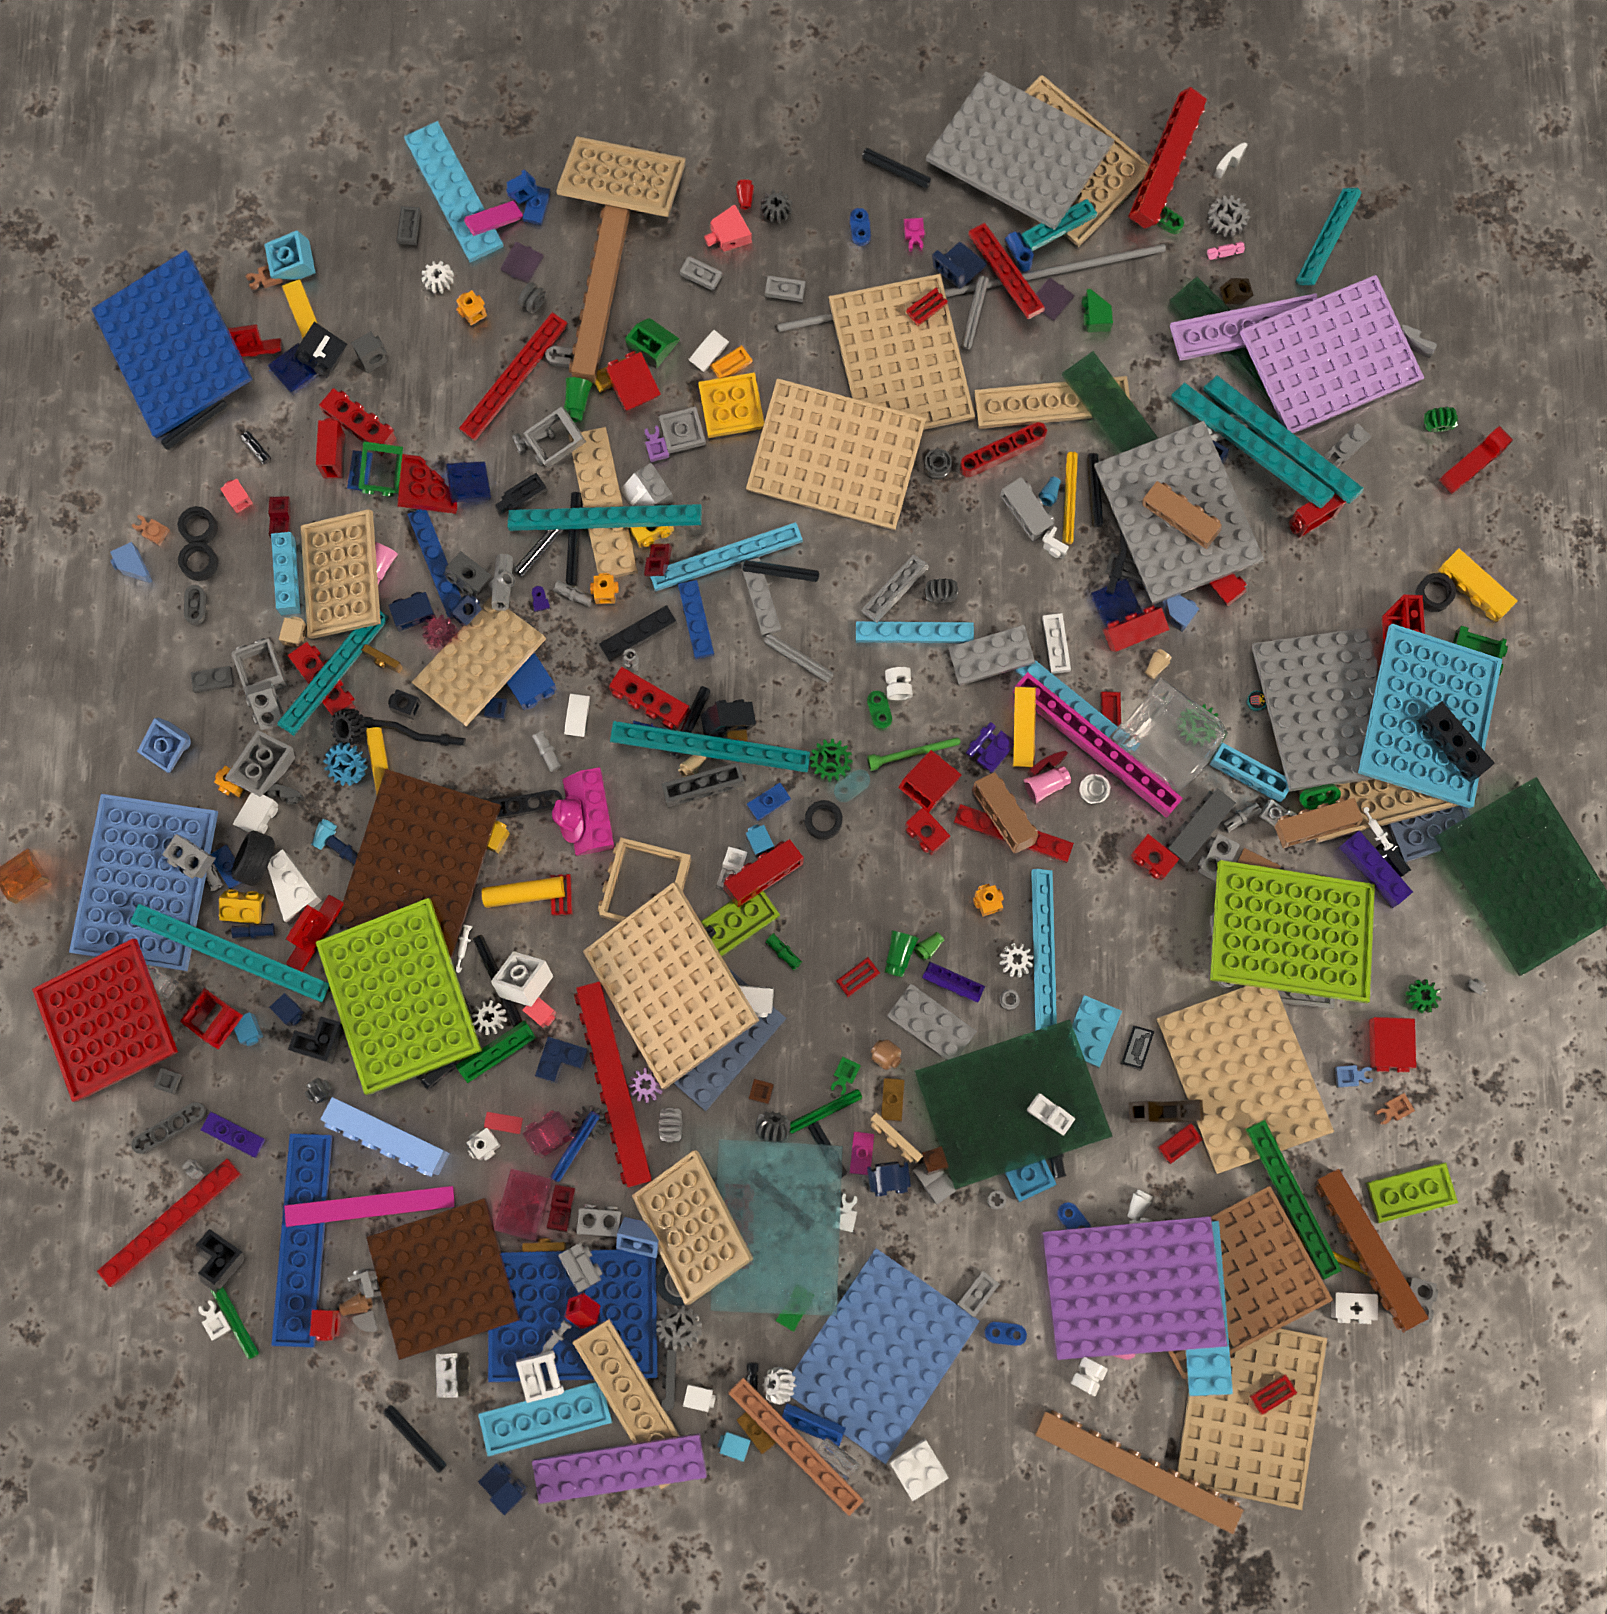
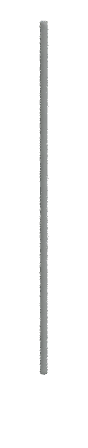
[777,244,1166,332]

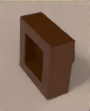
[749,1079,774,1105]

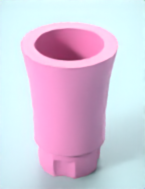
[375,542,398,584]
[1023,766,1071,804]

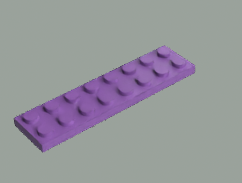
[532,1433,707,1504]

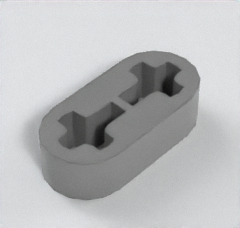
[545,346,573,368]

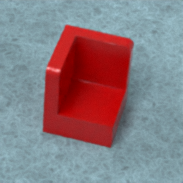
[565,1293,600,1329]

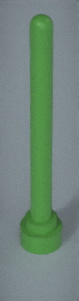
[867,738,961,771]

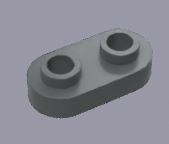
[184,585,206,625]

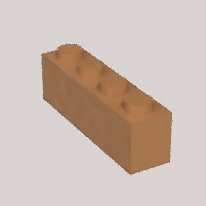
[1142,481,1222,549]
[972,772,1038,854]
[1274,797,1363,848]

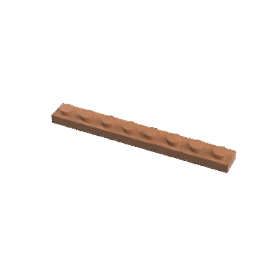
[728,1377,864,1516]

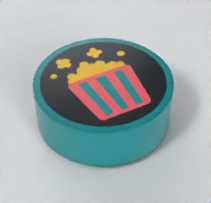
[1246,690,1267,711]

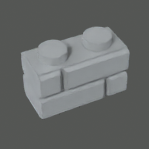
[558,1243,603,1293]

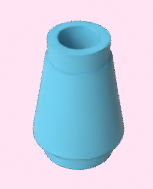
[311,819,337,850]

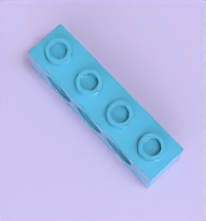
[271,532,301,616]
[1209,743,1289,803]

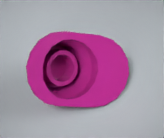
[552,795,584,843]

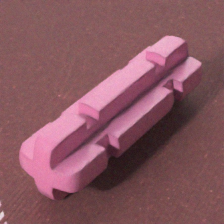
[1207,242,1245,260]

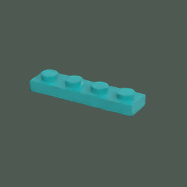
[1022,199,1097,251]

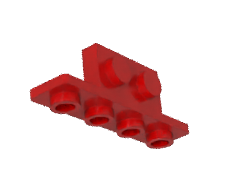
[227,324,282,357]
[286,895,344,972]

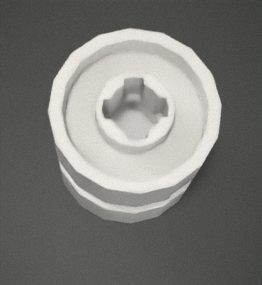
[885,667,913,701]
[1071,1357,1108,1396]

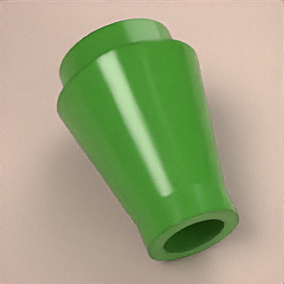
[914,932,944,961]

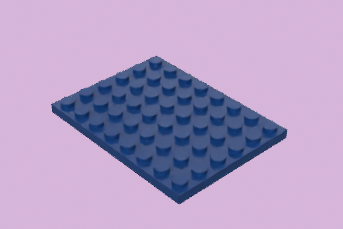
[91,250,253,438]
[488,1250,658,1382]

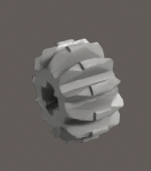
[659,1107,683,1142]

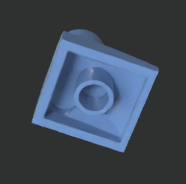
[137,718,191,773]

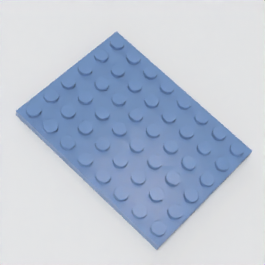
[69,794,218,971]
[791,1248,980,1464]

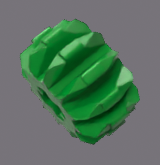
[1424,407,1458,433]
[1405,979,1442,1014]

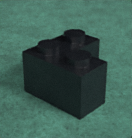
[700,699,756,737]
[288,1016,343,1064]
[195,1229,244,1293]

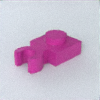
[904,218,925,252]

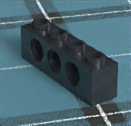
[1417,701,1495,782]

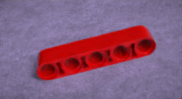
[960,422,1047,478]

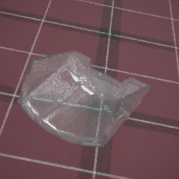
[1109,677,1228,794]

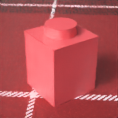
[220,478,253,513]
[522,997,556,1028]

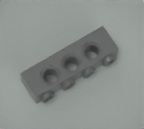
[662,762,745,807]

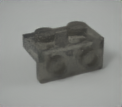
[436,1352,470,1398]

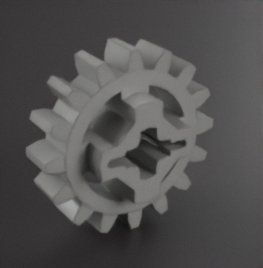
[1208,195,1250,237]
[656,1306,702,1351]

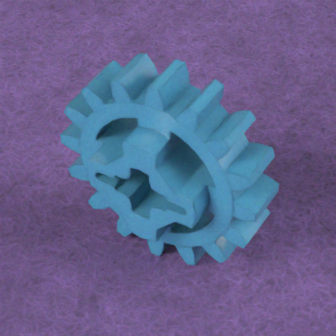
[323,742,368,786]

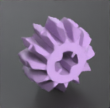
[628,1067,662,1103]

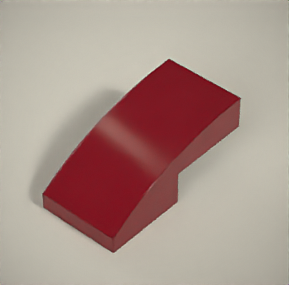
[268,496,290,538]
[644,544,672,576]
[1028,750,1068,777]
[547,1185,576,1232]

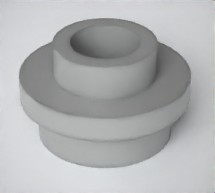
[1467,978,1487,995]
[999,989,1020,1010]

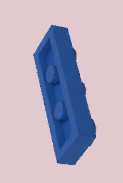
[782,1403,846,1446]

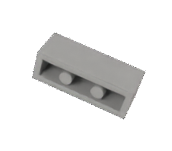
[1000,477,1054,542]

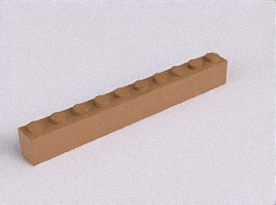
[569,205,630,383]
[1035,1409,1244,1534]

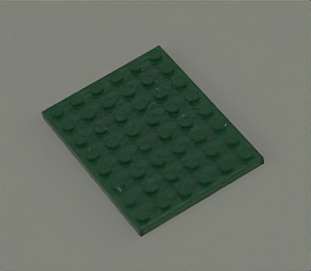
[1434,777,1607,976]
[914,1019,1113,1190]

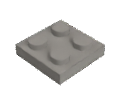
[659,407,706,454]

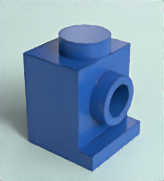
[506,170,538,204]

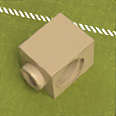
[279,616,307,648]

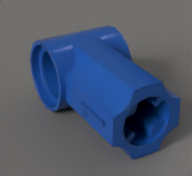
[1005,231,1033,272]

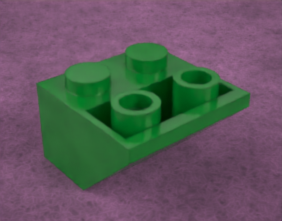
[625,318,680,368]

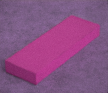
[464,200,523,236]

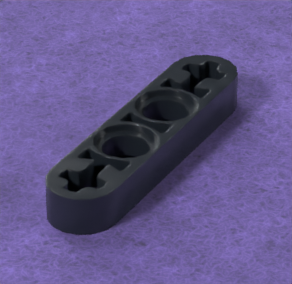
[490,790,563,820]

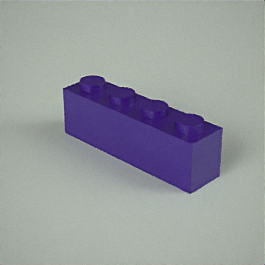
[1339,830,1413,908]

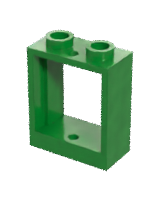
[358,442,403,497]

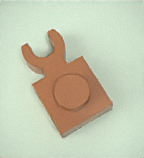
[246,265,283,290]
[132,515,170,546]
[1375,1093,1415,1125]

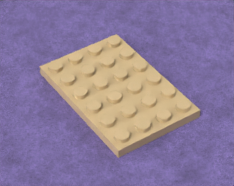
[557,136,686,217]
[301,509,381,639]
[412,596,546,726]
[632,1150,753,1305]

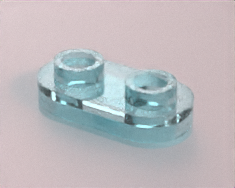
[834,769,870,802]

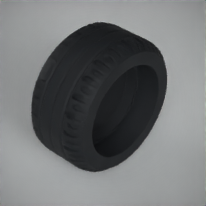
[231,830,275,886]

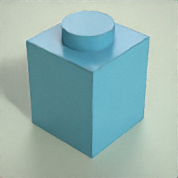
[717,1431,751,1462]

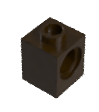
[1220,278,1254,305]

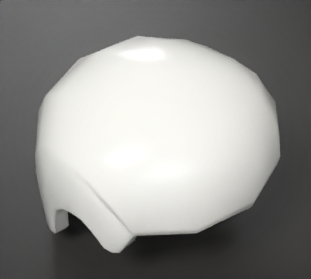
[1079,774,1111,804]

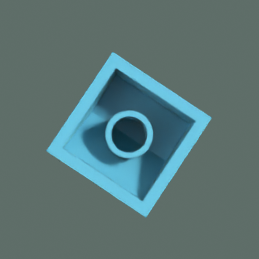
[264,230,315,280]

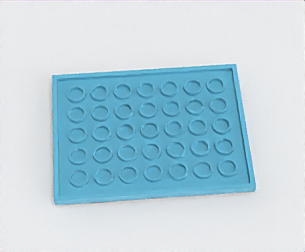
[1358,624,1502,809]

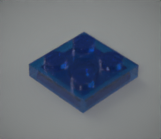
[268,343,320,396]
[446,461,491,503]
[1090,578,1142,628]

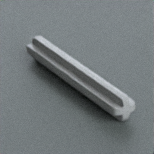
[961,276,988,350]
[765,633,833,682]

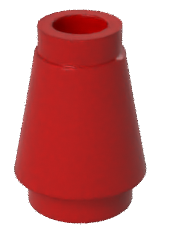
[735,179,754,210]

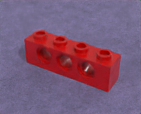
[319,388,396,456]
[288,642,356,716]
[609,666,690,730]

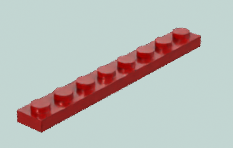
[459,312,568,441]
[97,1158,242,1287]

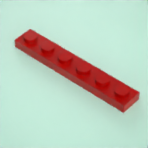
[969,223,1045,319]
[953,804,1074,863]

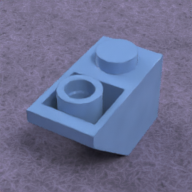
[1163,594,1199,632]

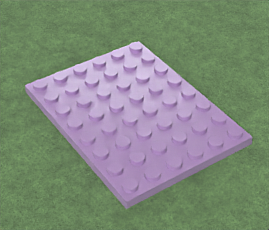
[1240,275,1424,434]

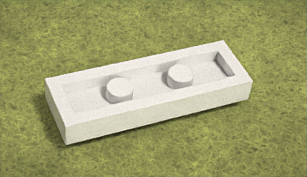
[1042,613,1071,674]

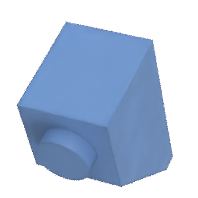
[110,542,153,583]
[616,1217,659,1258]

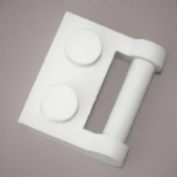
[516,1350,564,1403]

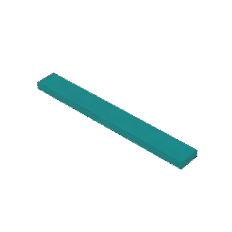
[277,611,389,736]

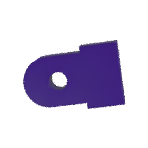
[532,586,550,612]

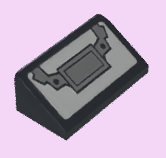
[1121,1025,1155,1071]

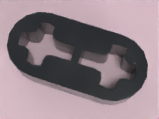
[421,1062,457,1090]

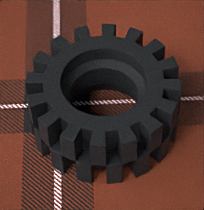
[330,708,367,745]

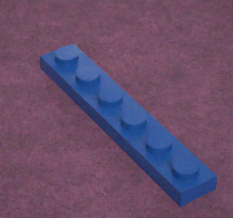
[407,509,467,620]

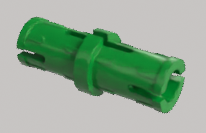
[765,933,803,971]

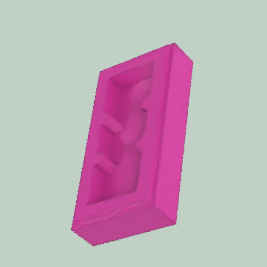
[850,1132,874,1175]

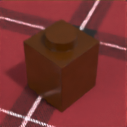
[922,1146,948,1175]

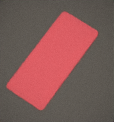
[484,1112,523,1134]

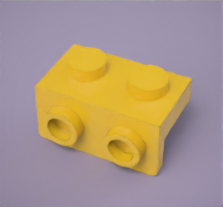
[219,889,264,924]

